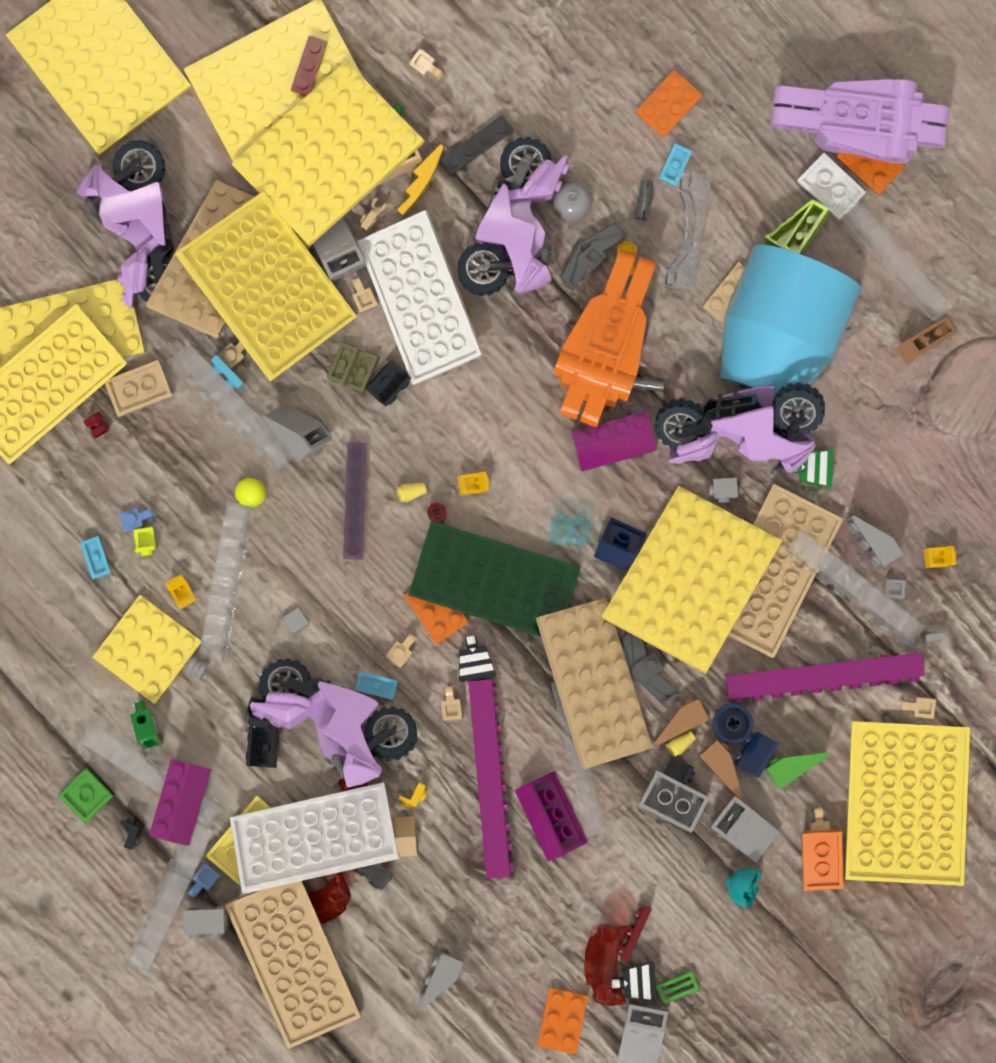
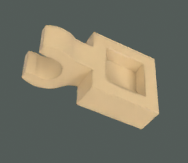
[408,49,443,81]
[360,198,387,233]
[352,277,378,313]
[217,341,245,370]
[386,634,417,668]
[441,686,464,721]
[899,696,936,719]
[809,807,831,831]

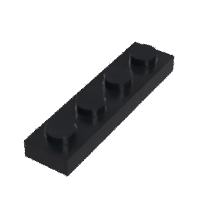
[440,115,514,177]

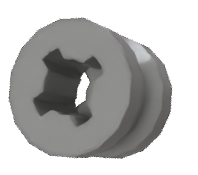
[186,656,209,680]

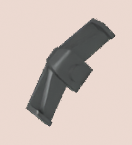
[559,222,628,291]
[622,633,680,705]

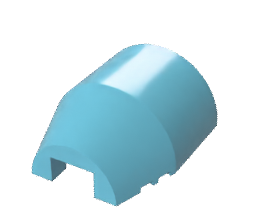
[720,244,862,405]

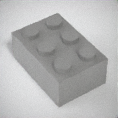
[638,770,709,833]
[183,906,230,938]

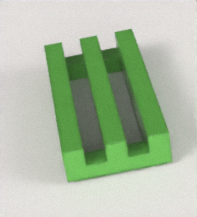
[656,970,700,1004]

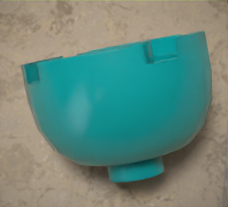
[726,867,761,909]

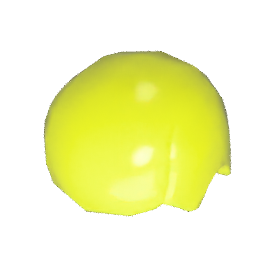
[235,477,267,508]

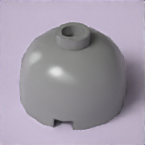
[553,182,591,222]

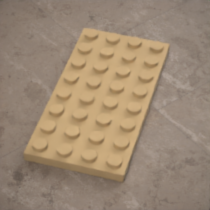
[146,180,254,339]
[728,484,843,659]
[536,598,653,770]
[225,881,361,1049]

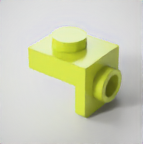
[133,527,157,556]

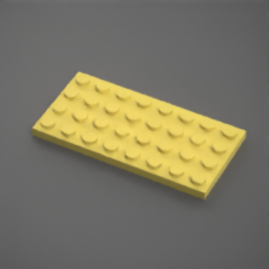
[0,279,145,368]
[0,304,128,465]

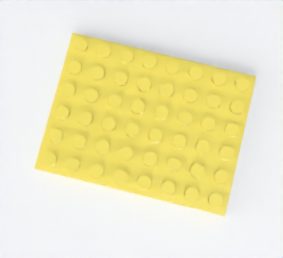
[6,0,192,156]
[184,0,363,162]
[232,61,424,247]
[175,191,357,381]
[602,486,782,674]
[845,721,970,886]

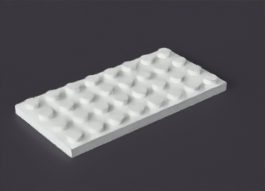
[357,210,484,385]
[230,782,399,894]

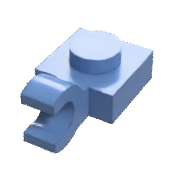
[119,508,156,533]
[188,863,221,898]

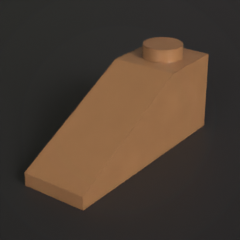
[896,316,957,364]
[654,697,709,746]
[699,740,743,800]

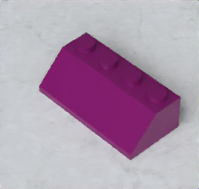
[571,411,657,472]
[149,759,212,846]
[515,771,588,862]

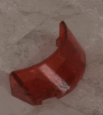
[308,872,351,924]
[584,923,631,1006]

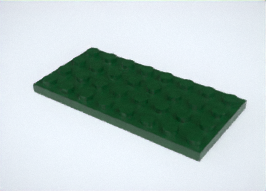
[408,521,581,637]

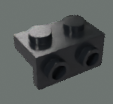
[365,360,412,406]
[245,727,279,768]
[354,863,394,890]

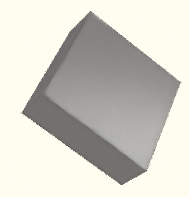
[884,578,906,600]
[282,607,309,634]
[923,632,946,643]

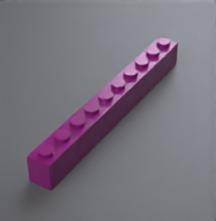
[725,653,925,703]
[468,679,514,879]

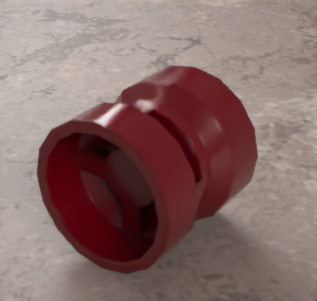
[84,412,110,439]
[427,503,447,523]

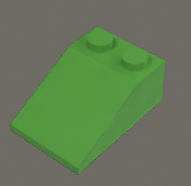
[764,752,830,789]

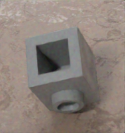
[709,477,738,503]

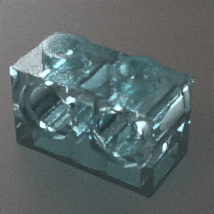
[549,515,590,546]

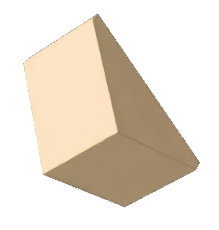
[395,816,417,857]

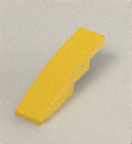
[397,144,444,218]

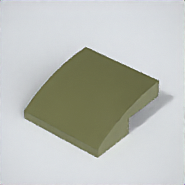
[327,342,380,394]

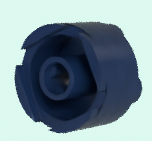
[712,704,753,743]

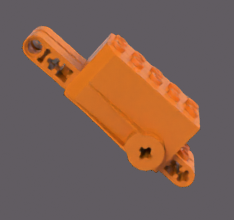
[553,249,657,428]

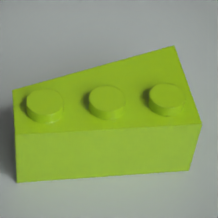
[764,199,830,255]

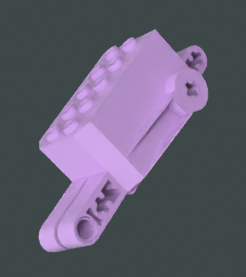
[770,79,950,164]

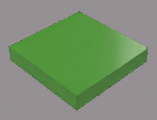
[58,768,114,824]

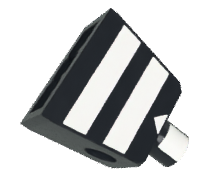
[459,636,496,683]
[611,961,657,1001]

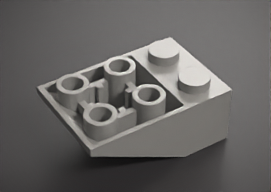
[313,217,366,282]
[262,403,333,463]
[847,516,903,569]
[709,796,780,863]
[417,951,464,1010]
[617,1002,668,1063]

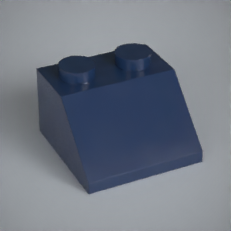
[593,517,646,572]
[735,731,779,778]

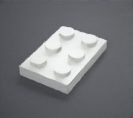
[796,153,866,221]

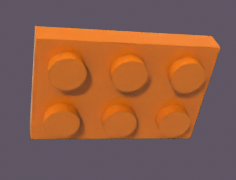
[635,70,703,139]
[836,153,905,196]
[404,592,469,645]
[801,829,843,891]
[537,987,588,1055]

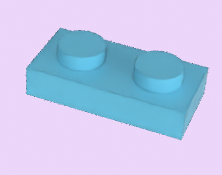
[658,143,692,187]
[211,355,245,390]
[80,536,112,580]
[355,671,398,700]

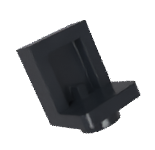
[245,697,268,728]
[663,757,695,785]
[120,818,142,850]

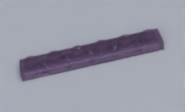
[343,442,367,560]

